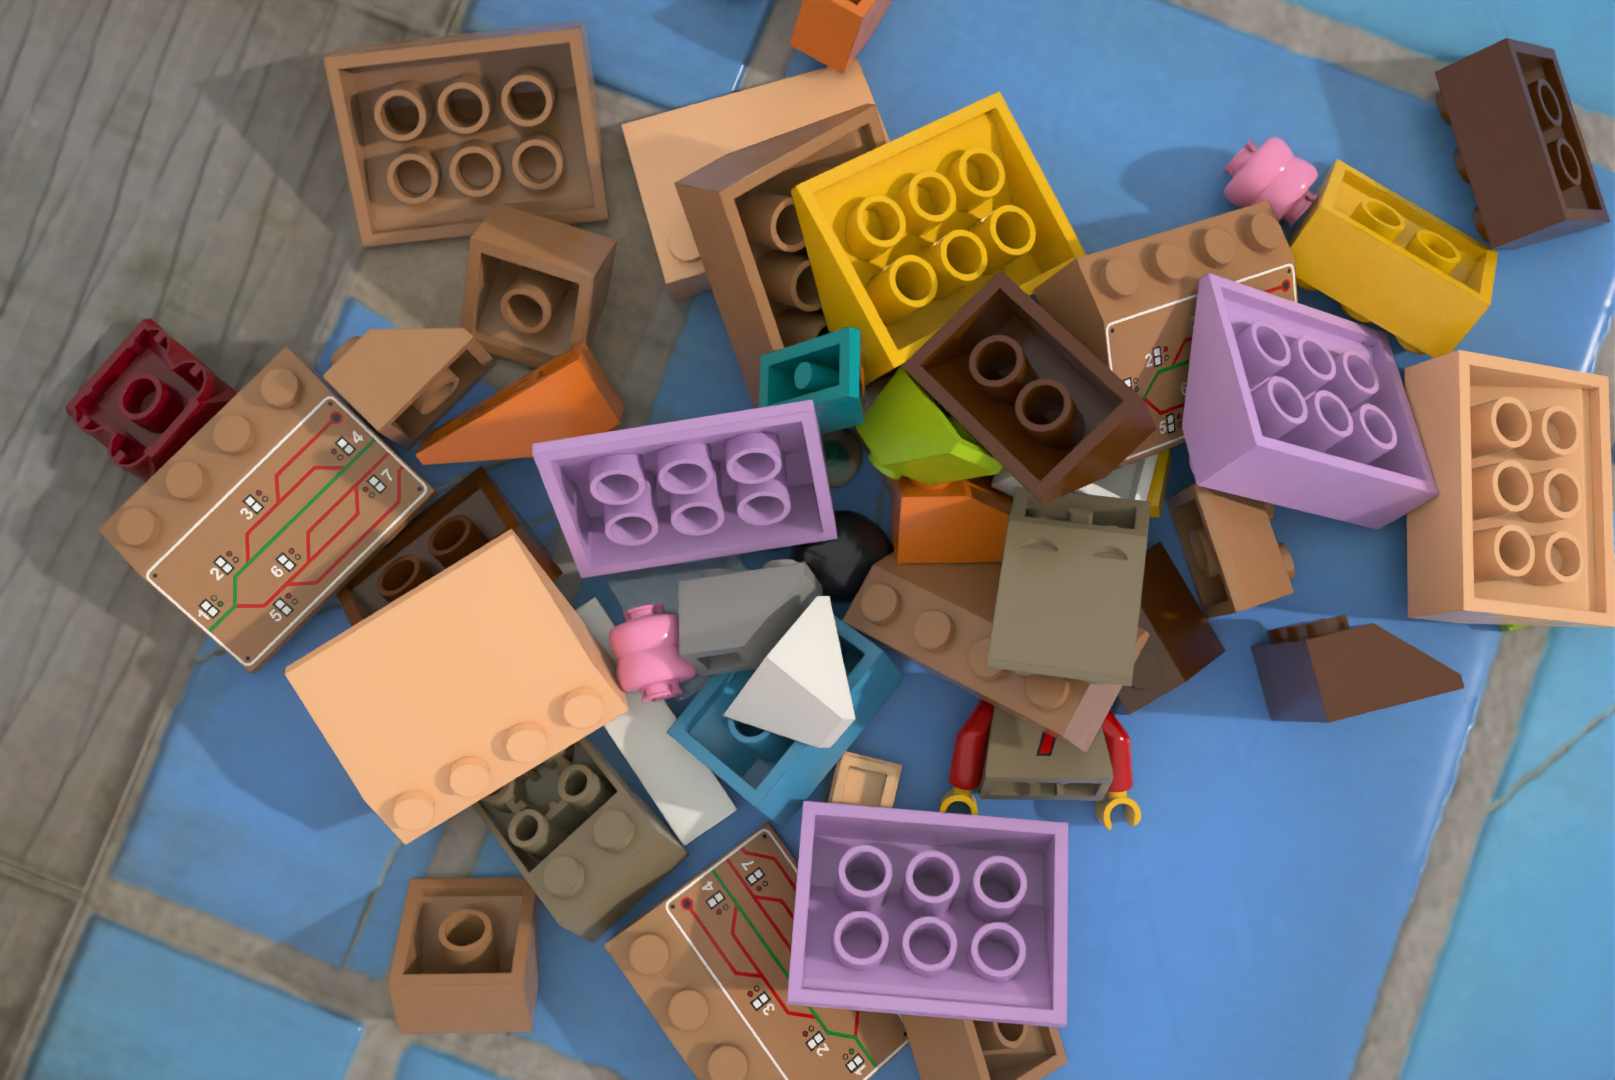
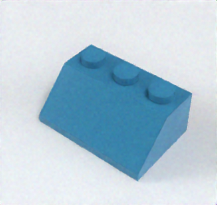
[666,614,905,829]

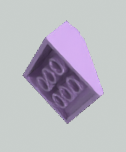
[1182,273,1439,530]
[532,399,838,578]
[787,801,1068,1028]

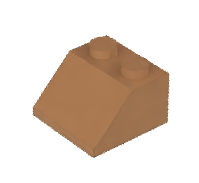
[460,203,617,368]
[322,328,497,451]
[1165,483,1295,619]
[387,877,540,1034]
[901,1014,1068,1080]

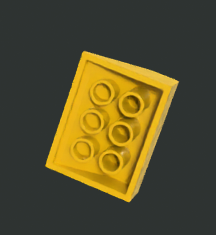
[791,91,1086,385]

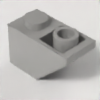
[678,559,823,676]

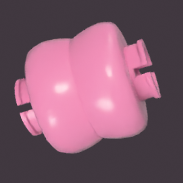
[1223,136,1318,228]
[609,604,696,703]

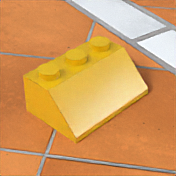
[1287,159,1498,358]

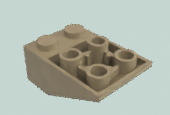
[987,486,1151,686]
[472,736,689,943]

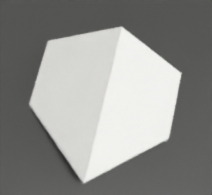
[723,596,856,748]

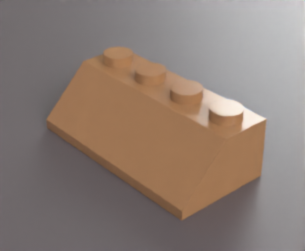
[842,551,1150,753]

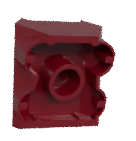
[65,319,237,482]

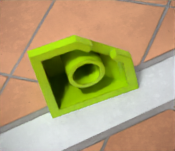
[855,365,1003,485]

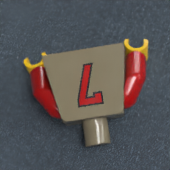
[939,700,1141,830]

